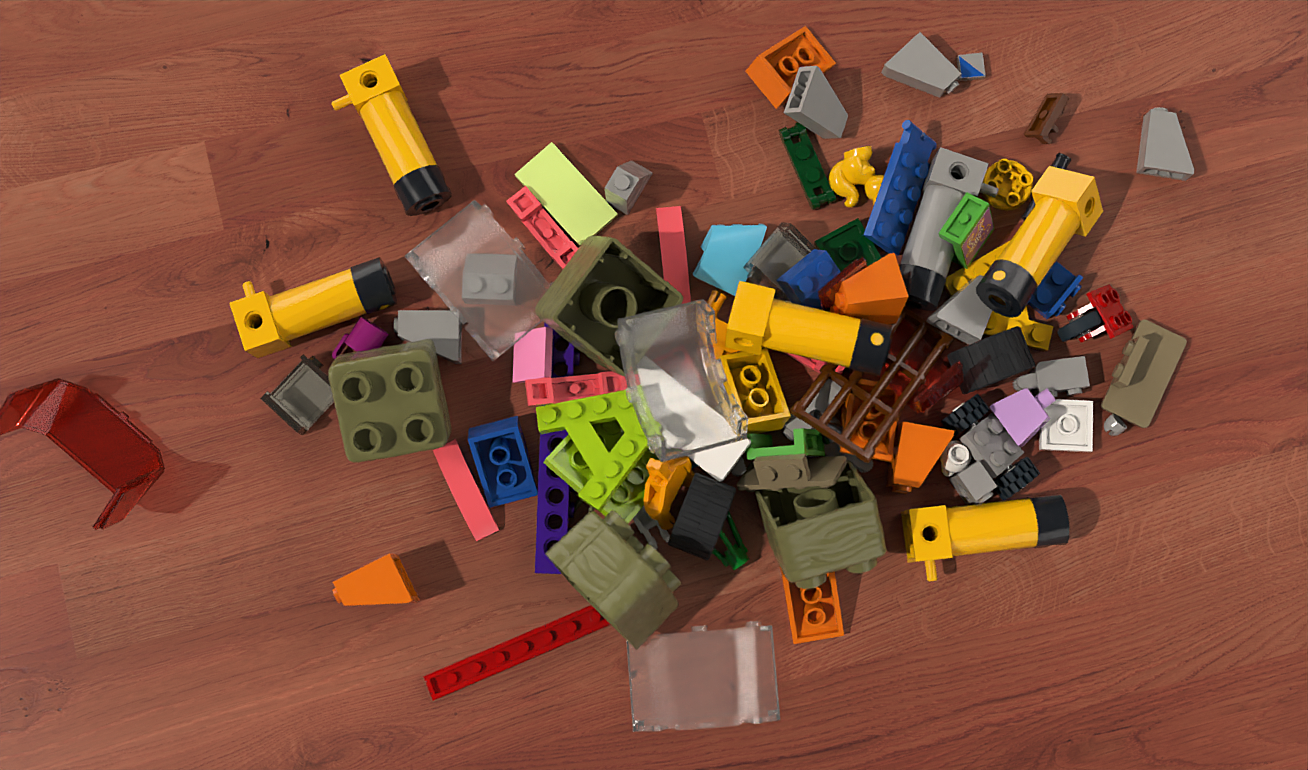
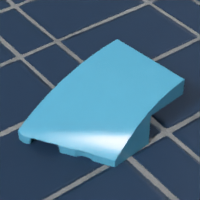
[693,224,767,296]

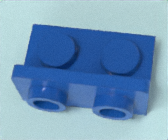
[1028,261,1083,319]

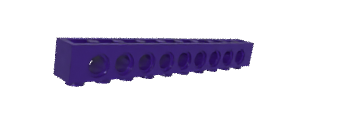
[535,322,580,574]

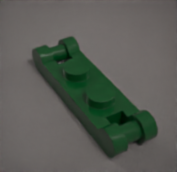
[778,122,836,210]

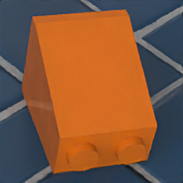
[830,253,908,324]
[886,422,954,494]
[332,553,420,606]

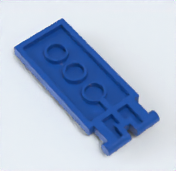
[864,120,937,256]

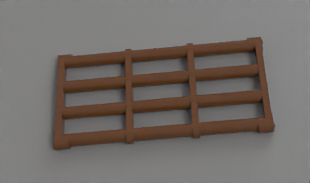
[790,307,954,463]

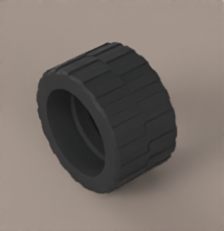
[947,326,1036,395]
[668,473,736,560]

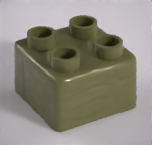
[535,235,683,377]
[328,339,452,462]
[755,460,887,589]
[545,510,682,650]

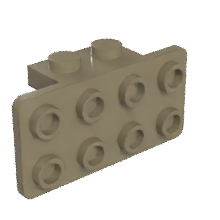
[1101,319,1187,428]
[737,454,847,492]

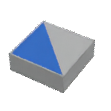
[957,53,986,81]

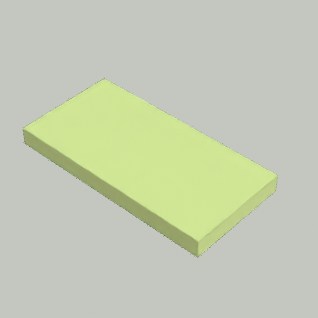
[515,142,618,247]

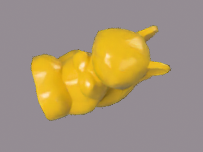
[829,146,884,208]

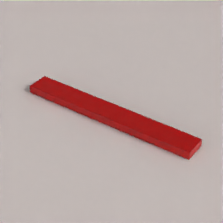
[423,605,611,701]

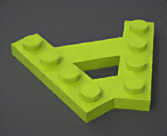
[536,388,662,512]

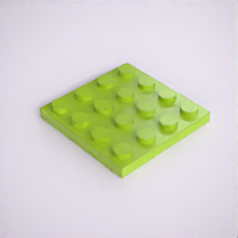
[543,420,681,524]

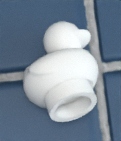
[940,440,972,477]

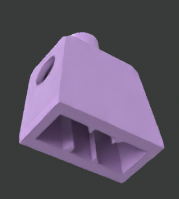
[989,388,1056,447]

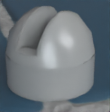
[1103,414,1127,436]

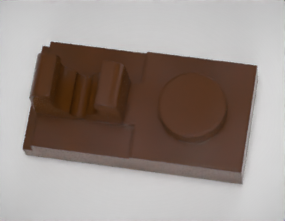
[1024,93,1069,144]

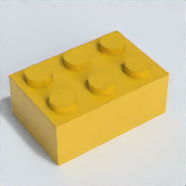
[712,348,791,436]

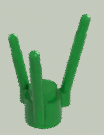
[712,512,750,571]

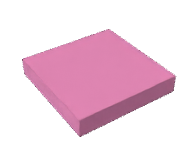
[513,327,553,383]

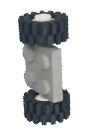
[941,393,1040,501]

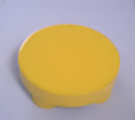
[982,159,1033,210]

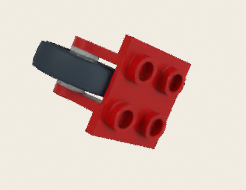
[1057,284,1134,343]

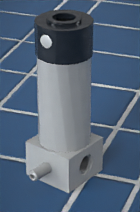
[899,147,999,311]

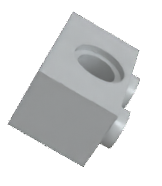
[948,461,997,504]

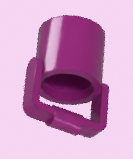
[332,317,389,359]

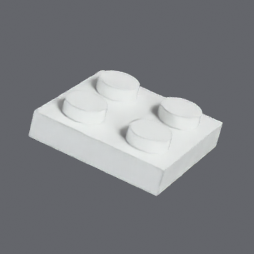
[1039,399,1093,452]

